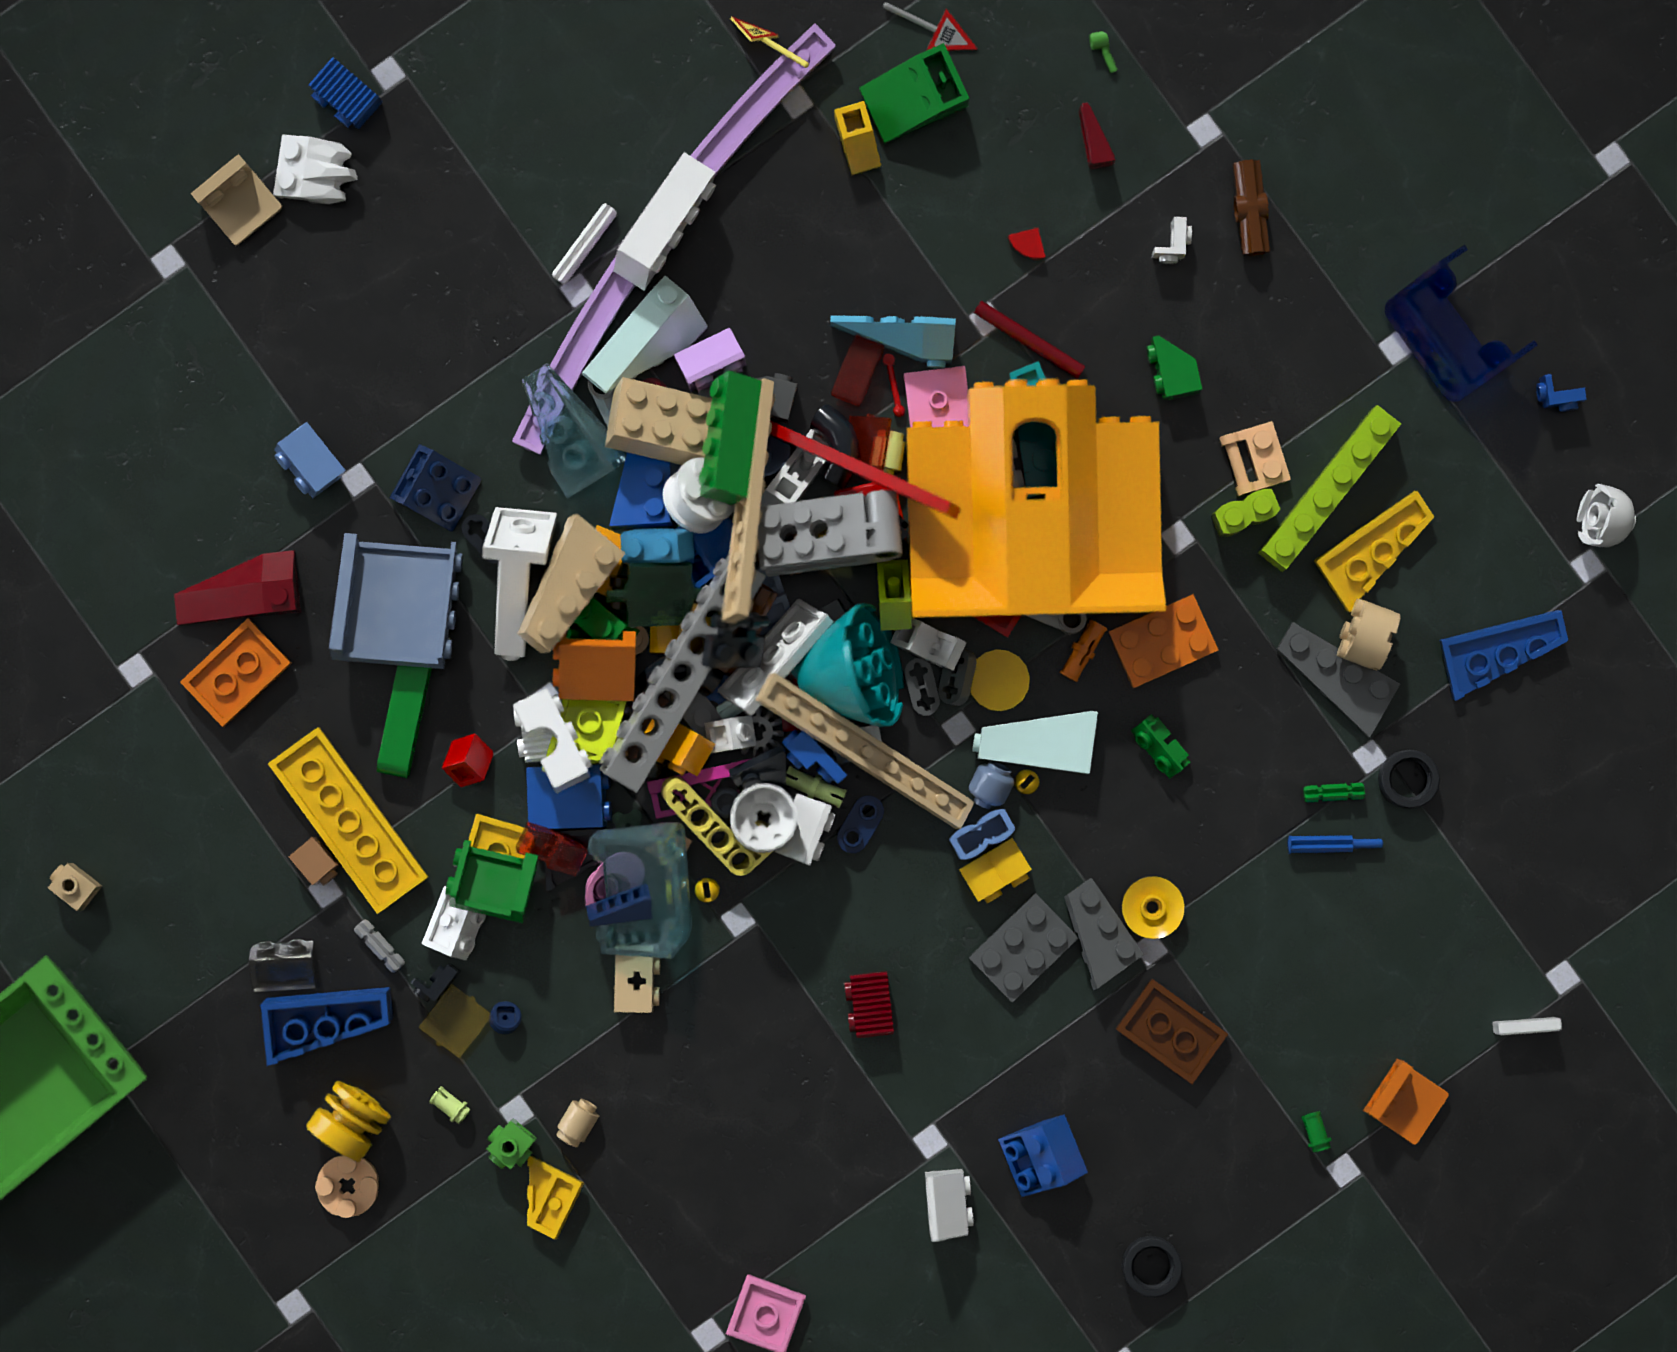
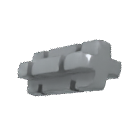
[354,919,405,973]

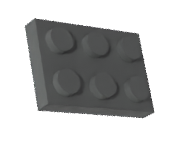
[968,893,1079,1002]

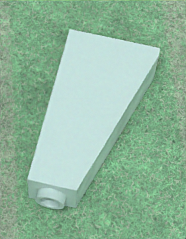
[972,711,1098,774]

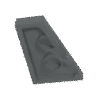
[1064,878,1144,990]

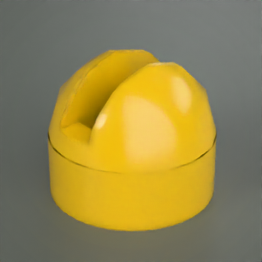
[1014,769,1039,794]
[695,878,720,903]

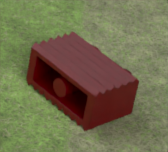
[844,971,894,1038]

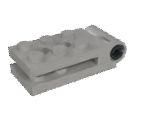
[757,490,902,577]

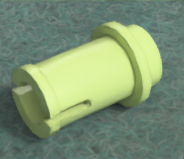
[429,1086,471,1124]

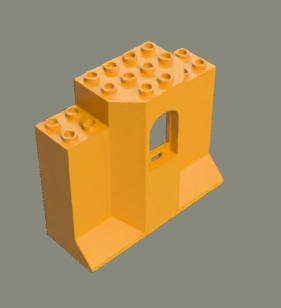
[906,379,1166,617]

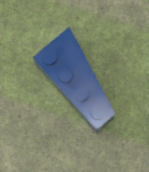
[261,987,393,1066]

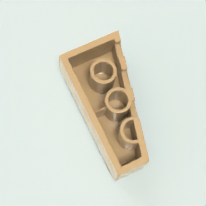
[518,514,625,654]

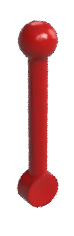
[883,354,905,417]

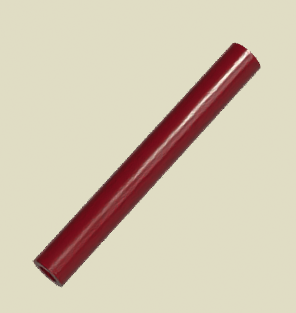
[974,300,1085,379]

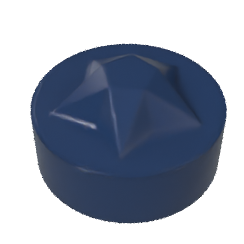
[489,1001,521,1034]

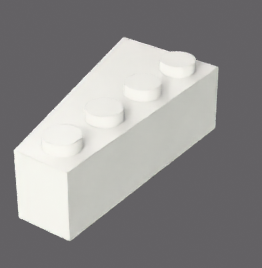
[613,152,716,291]

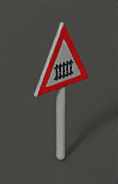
[883,3,978,50]

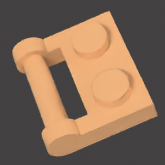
[1219,421,1291,496]

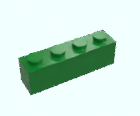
[699,370,762,505]

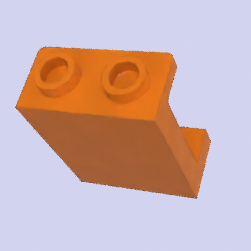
[553,631,636,701]

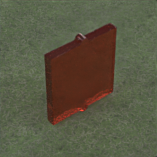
[849,414,892,471]

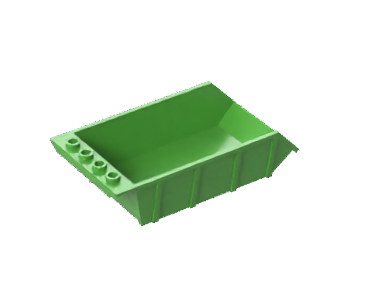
[0,956,147,1200]

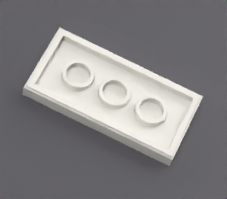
[717,599,834,716]

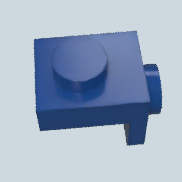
[1536,374,1587,412]

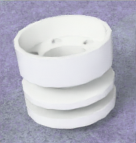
[730,784,797,853]

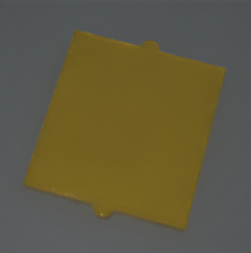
[419,984,490,1059]

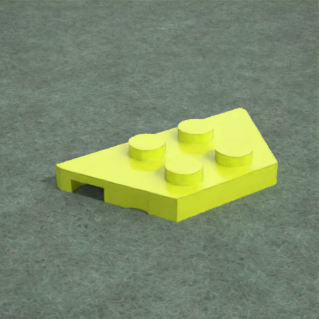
[542,699,628,773]

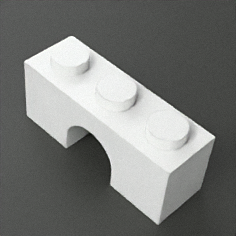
[513,688,592,794]

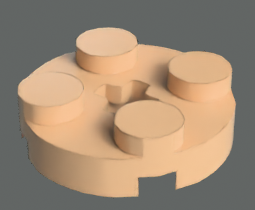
[315,1155,379,1218]

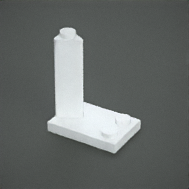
[483,507,557,661]

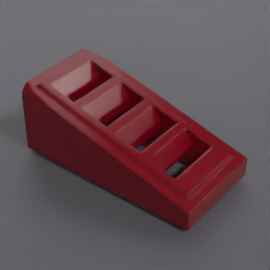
[1078,102,1116,170]

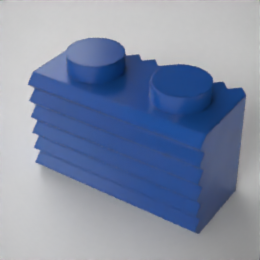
[309,57,382,129]

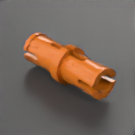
[1059,619,1107,682]

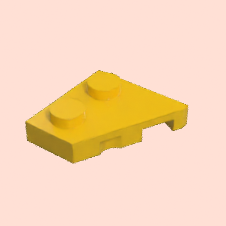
[527,1156,584,1240]

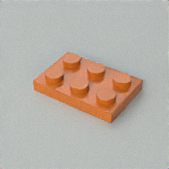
[1108,594,1218,688]
[180,618,292,727]

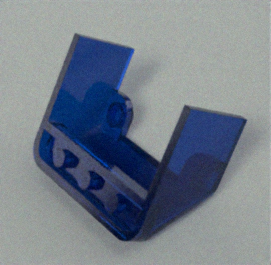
[1385,245,1537,402]

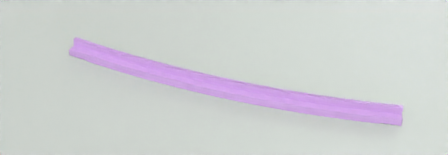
[512,24,836,455]

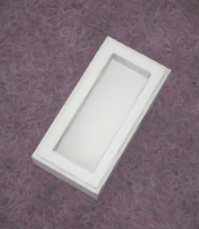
[1493,1017,1562,1035]

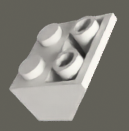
[775,794,835,865]

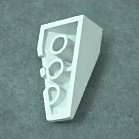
[582,276,708,394]

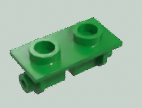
[1131,714,1190,779]

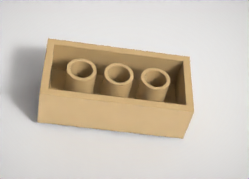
[605,377,712,465]

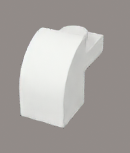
[890,618,967,671]

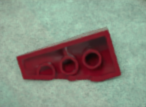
[174,550,301,625]

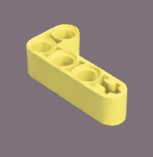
[661,776,773,876]

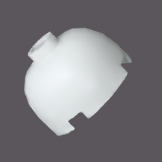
[1577,484,1636,547]

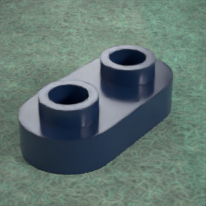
[837,795,884,853]

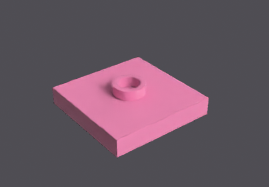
[904,366,968,428]
[726,1274,806,1352]

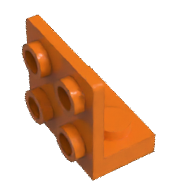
[1363,1059,1449,1145]

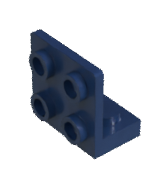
[390,444,481,532]

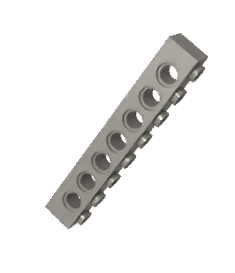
[599,555,766,792]

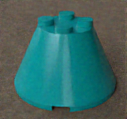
[791,603,904,727]

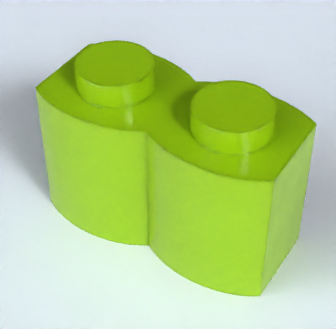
[1211,489,1281,537]

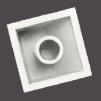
[925,1169,974,1241]

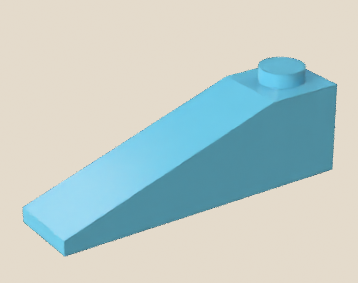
[830,316,956,369]

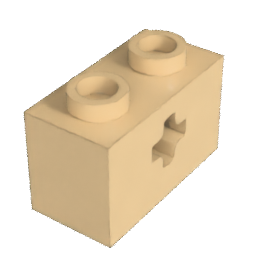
[614,948,660,1013]

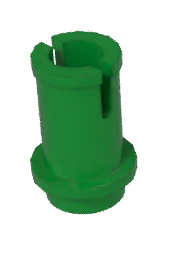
[1301,1111,1332,1153]

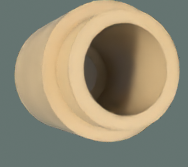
[556,1098,599,1147]

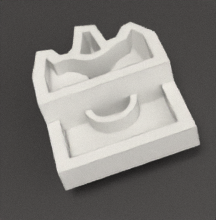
[273,135,357,204]

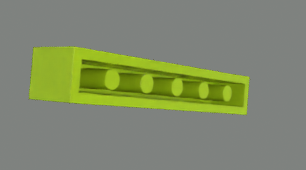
[1258,405,1401,572]

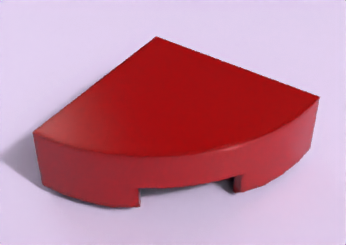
[1008,228,1045,260]

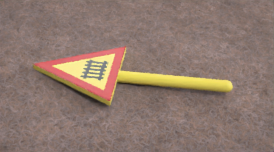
[731,16,809,68]

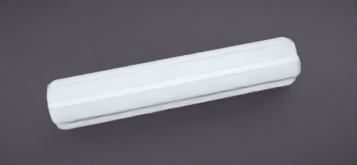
[552,204,617,284]

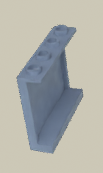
[329,533,463,669]

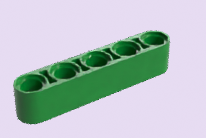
[377,665,432,778]

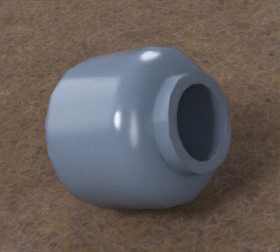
[969,760,1015,809]

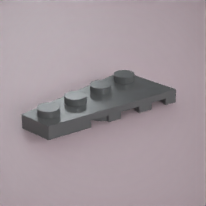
[1276,622,1400,738]

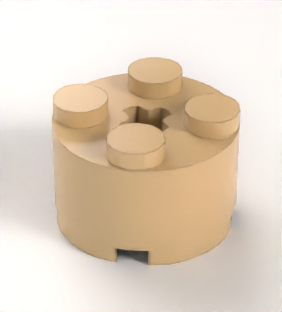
[1337,598,1400,671]

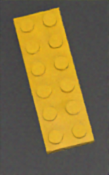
[268,727,429,914]

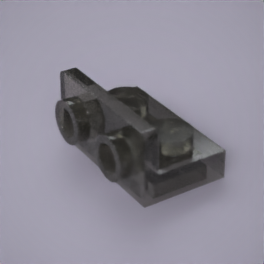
[248,939,316,992]

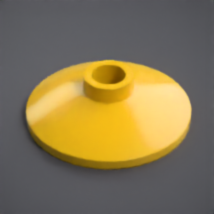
[1122,877,1184,939]

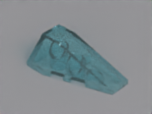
[522,363,626,498]

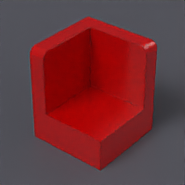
[442,733,494,787]

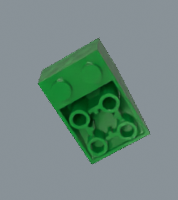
[859,43,970,144]

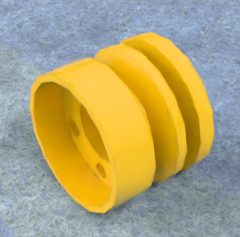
[306,1081,391,1162]

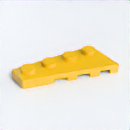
[1314,491,1434,612]

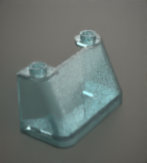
[589,822,692,959]

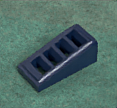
[586,884,652,927]

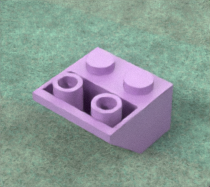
[674,328,746,392]

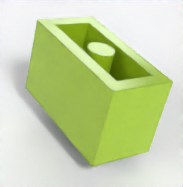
[877,560,912,630]

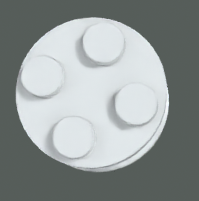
[663,458,735,533]

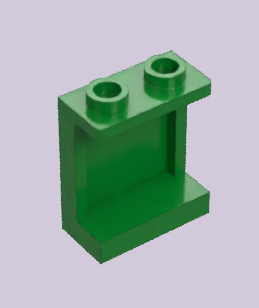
[445,840,538,923]

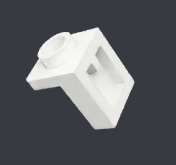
[704,715,756,754]

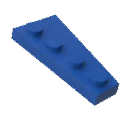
[609,452,673,530]
[1439,610,1568,701]

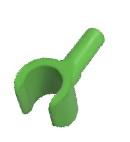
[1089,32,1117,73]

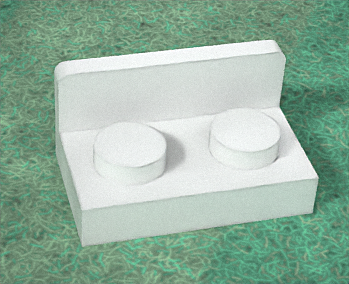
[422,886,486,960]

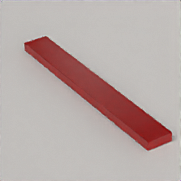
[770,421,961,520]

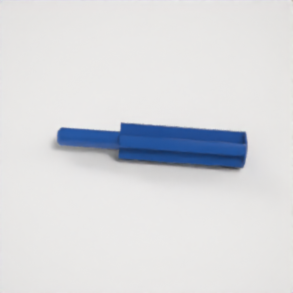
[1287,835,1383,854]

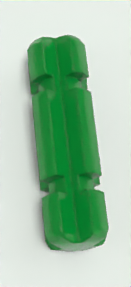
[1303,782,1365,802]

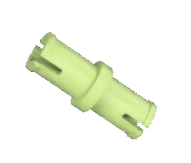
[786,766,847,808]

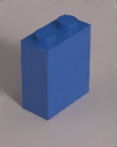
[526,764,612,830]

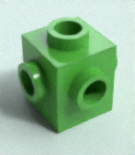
[487,1118,537,1169]

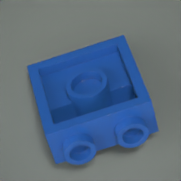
[782,730,847,785]

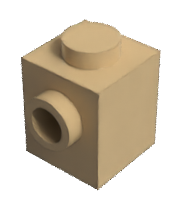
[48,863,102,911]

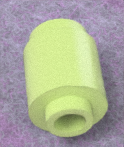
[871,430,906,476]

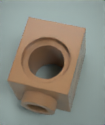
[289,837,340,886]

